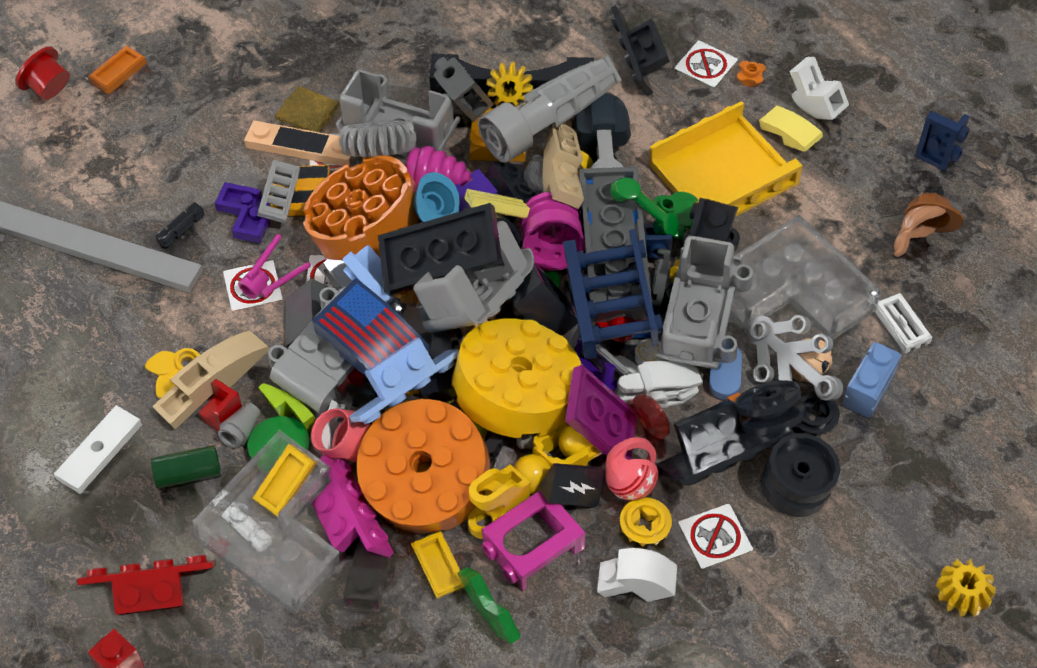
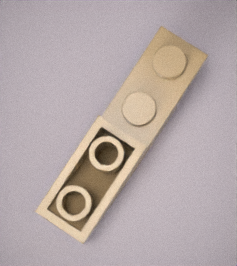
[543,123,584,209]
[153,330,270,429]

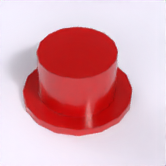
[15,46,70,100]

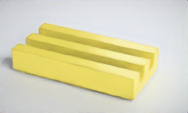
[464,189,530,219]

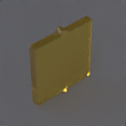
[275,86,339,132]

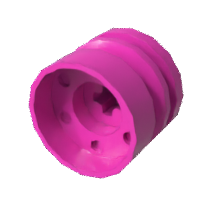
[520,192,585,271]

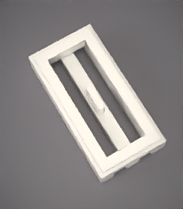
[873,293,932,354]

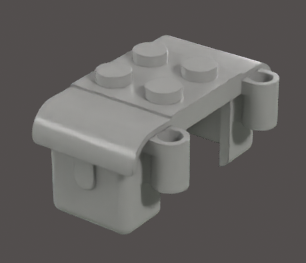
[336,70,460,157]
[414,221,534,333]
[655,236,753,369]
[268,287,354,419]

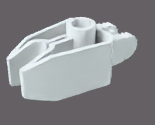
[614,361,702,412]

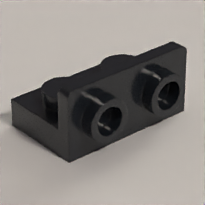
[682,197,738,247]

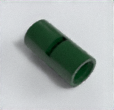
[151,445,221,489]

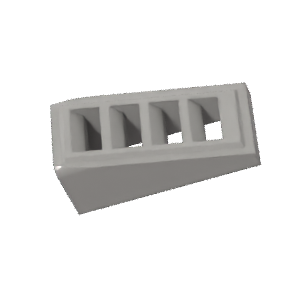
[257,160,300,223]

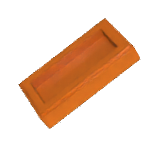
[88,45,147,95]

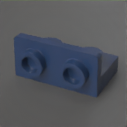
[915,111,970,171]

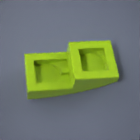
[258,383,316,435]

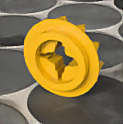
[620,498,672,547]

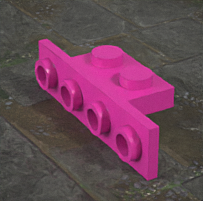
[311,455,394,557]

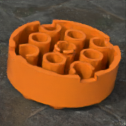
[303,155,420,261]
[357,399,490,534]

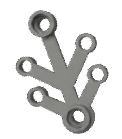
[747,315,843,401]

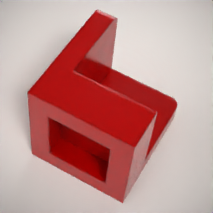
[198,379,242,431]

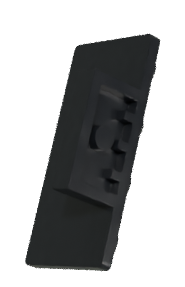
[656,399,793,486]

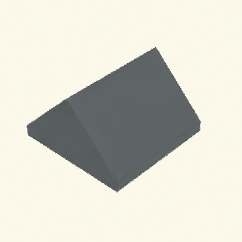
[285,278,329,349]

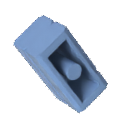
[842,342,902,418]

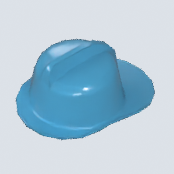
[413,172,459,222]

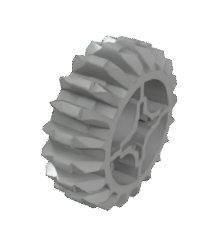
[339,120,417,157]

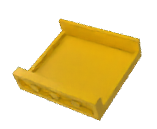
[649,101,803,216]

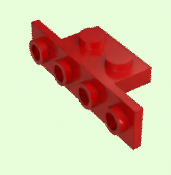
[77,555,216,615]

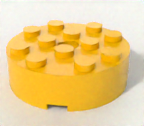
[451,319,582,438]

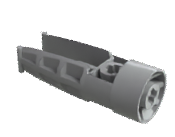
[478,55,621,163]

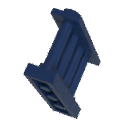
[563,229,663,359]

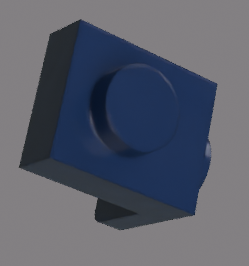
[644,223,673,259]

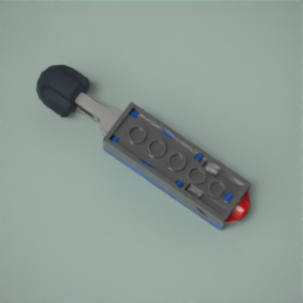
[574,92,652,342]

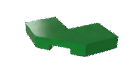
[458,567,520,644]

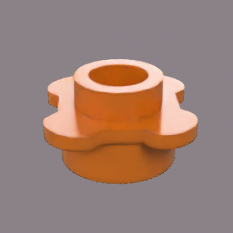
[737,61,766,87]

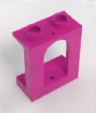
[481,490,586,591]

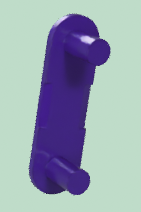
[574,339,618,390]

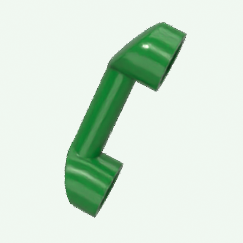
[610,177,678,237]

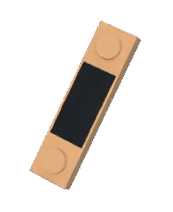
[244,120,355,167]

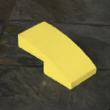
[759,106,823,152]

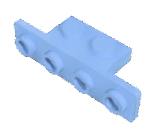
[349,338,459,424]

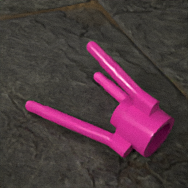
[238,234,311,299]

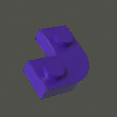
[215,182,271,243]

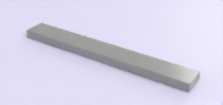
[0,201,203,293]

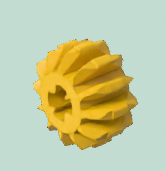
[486,61,533,107]
[936,559,996,617]

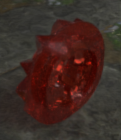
[633,393,670,439]

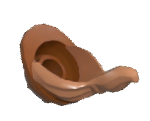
[893,192,964,257]

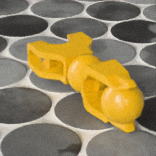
[468,423,603,540]

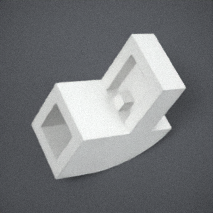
[790,57,849,120]
[597,548,677,602]

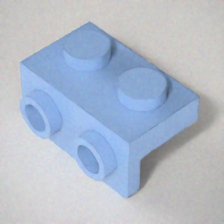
[342,245,406,305]

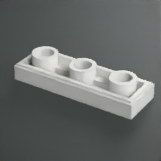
[54,405,142,494]

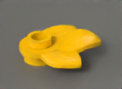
[145,348,200,399]

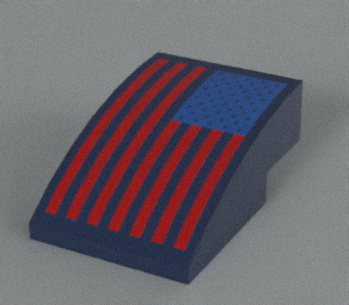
[312,278,429,377]

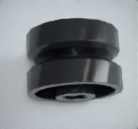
[760,433,841,517]

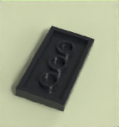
[378,203,503,296]

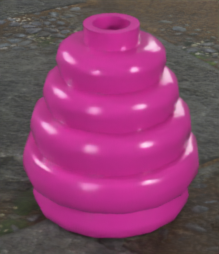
[405,146,472,187]

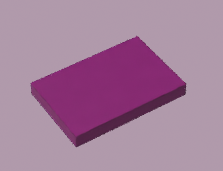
[565,365,637,460]

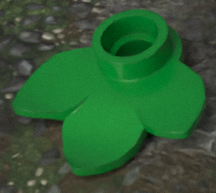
[653,192,698,240]

